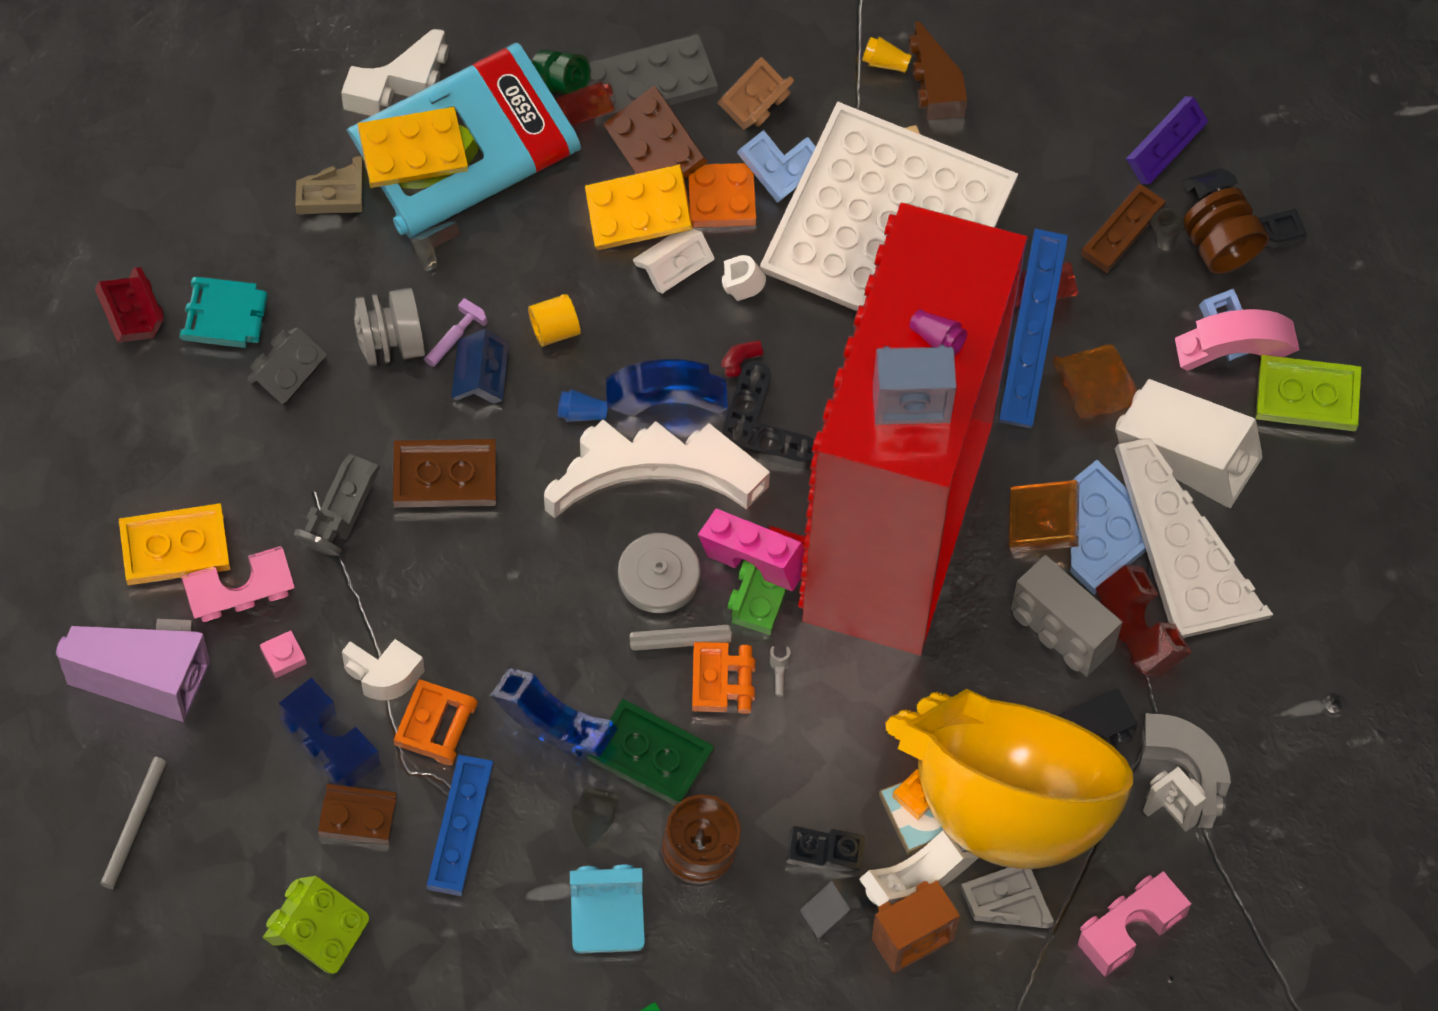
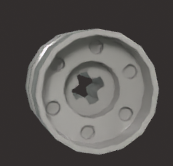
[354,287,425,367]

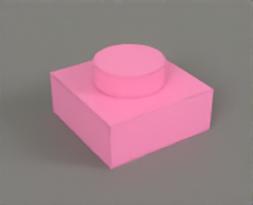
[260,630,307,678]

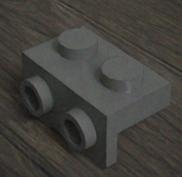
[247,327,327,404]

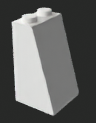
[1115,379,1263,508]

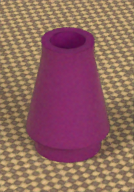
[910,309,967,356]

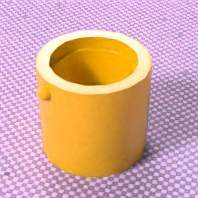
[528,294,581,347]

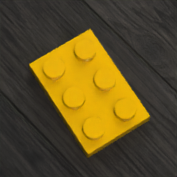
[357,107,468,188]
[585,165,693,250]
[119,503,231,586]

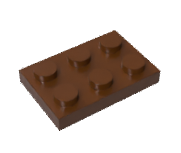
[603,85,708,179]
[393,439,496,507]

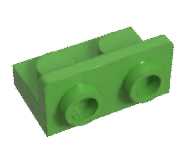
[728,560,787,635]

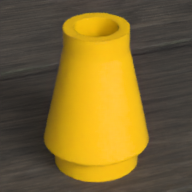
[862,37,911,73]

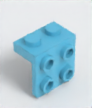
[570,865,645,953]

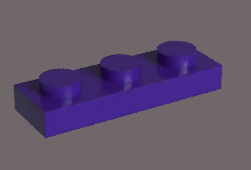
[1126,96,1209,184]

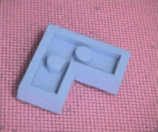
[737,130,816,203]

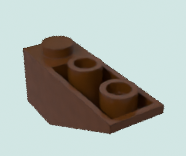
[908,22,967,121]

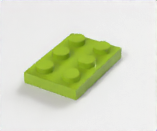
[1255,355,1361,432]

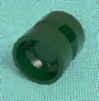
[532,50,591,96]

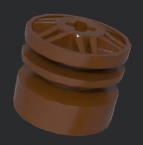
[1182,187,1270,274]
[661,794,741,885]

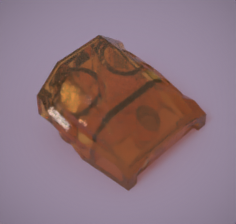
[1053,344,1137,419]

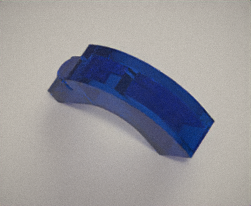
[606,359,728,416]
[491,667,618,758]

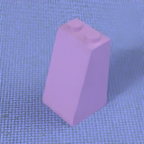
[56,626,210,723]

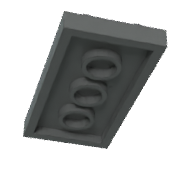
[584,34,718,125]

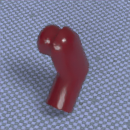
[721,340,763,378]

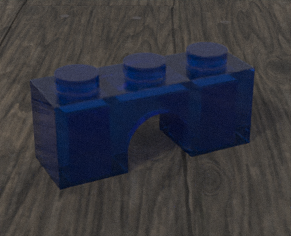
[279,677,380,787]

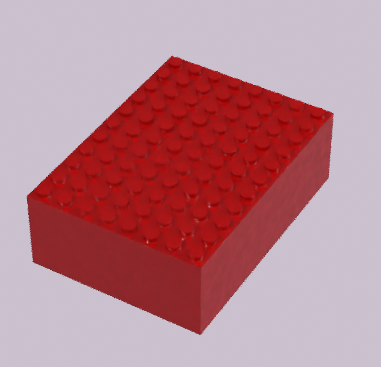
[798,202,1028,656]

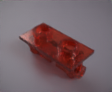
[555,81,615,125]

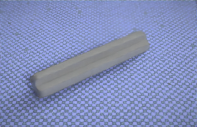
[629,625,732,651]

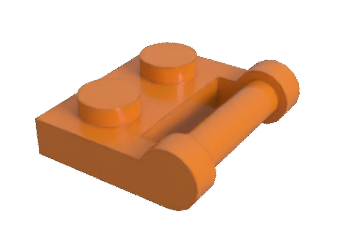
[393,679,478,766]

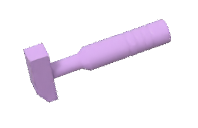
[424,298,487,367]

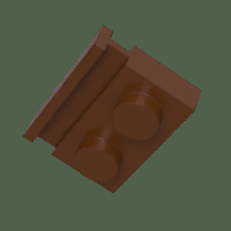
[318,784,397,845]

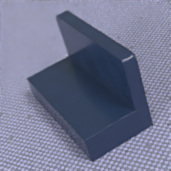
[451,329,509,404]

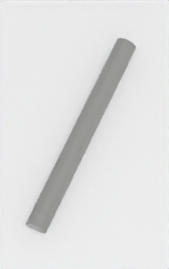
[100,757,167,889]

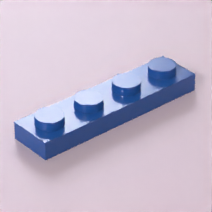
[427,755,494,896]

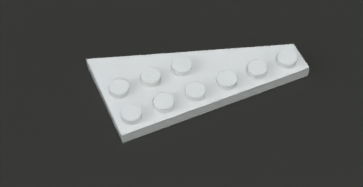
[1115,438,1273,640]

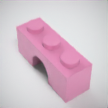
[181,546,295,622]
[1077,871,1191,977]

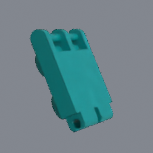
[179,277,268,348]

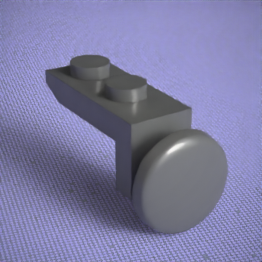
[294,454,380,556]

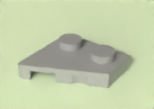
[961,867,1054,928]

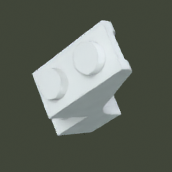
[341,29,450,116]

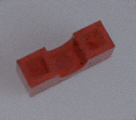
[1095,565,1192,676]

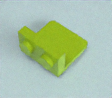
[263,876,369,974]

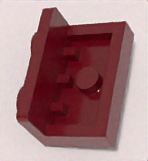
[95,267,164,343]

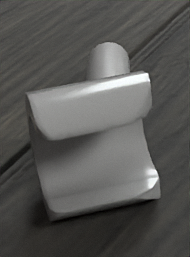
[769,646,791,697]

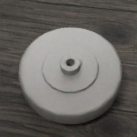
[618,533,701,613]

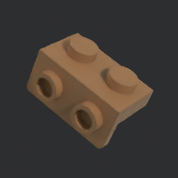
[717,57,795,130]

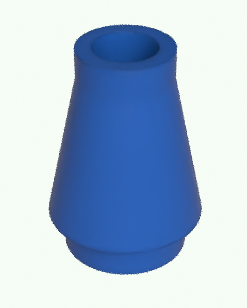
[558,389,608,422]

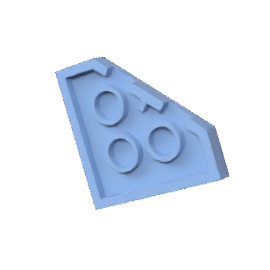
[1070,460,1146,595]

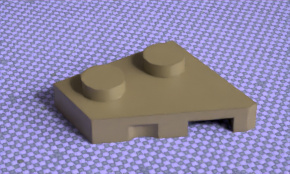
[295,156,363,214]

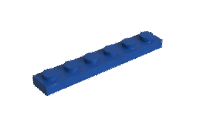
[998,229,1068,429]

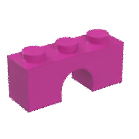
[698,509,805,592]

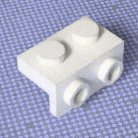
[1143,767,1206,832]

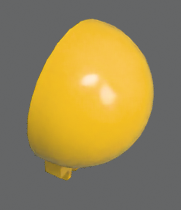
[885,689,1133,869]

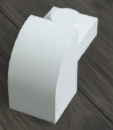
[342,639,425,700]

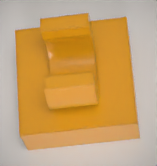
[892,769,930,820]

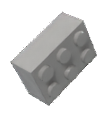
[1011,555,1122,677]

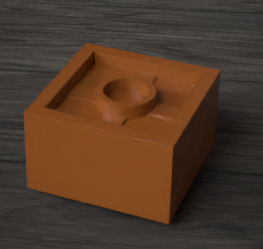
[871,880,960,974]

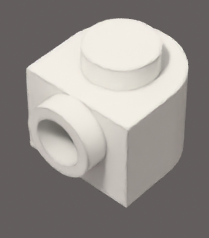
[722,255,766,301]

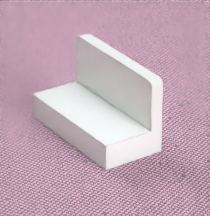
[633,229,715,293]

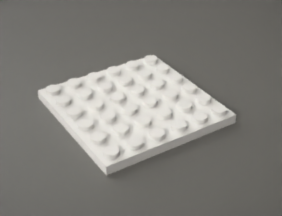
[760,102,1018,311]

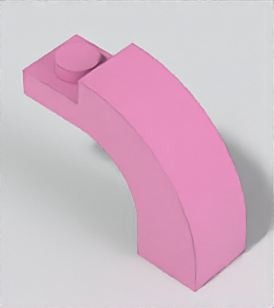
[1175,309,1299,371]

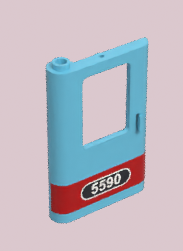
[346,43,581,238]

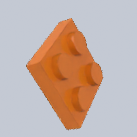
[688,163,756,228]

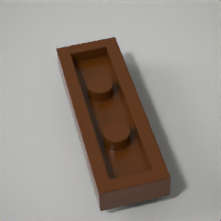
[1081,183,1166,273]

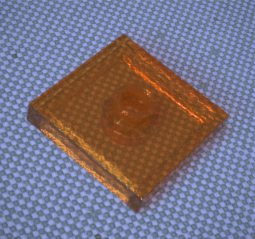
[1009,480,1080,553]

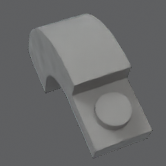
[1142,713,1231,828]

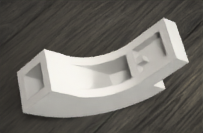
[860,830,978,906]

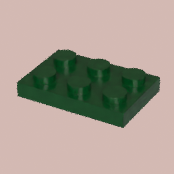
[588,698,714,806]

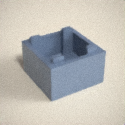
[873,345,956,425]

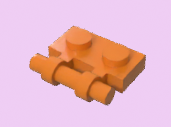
[692,642,756,714]

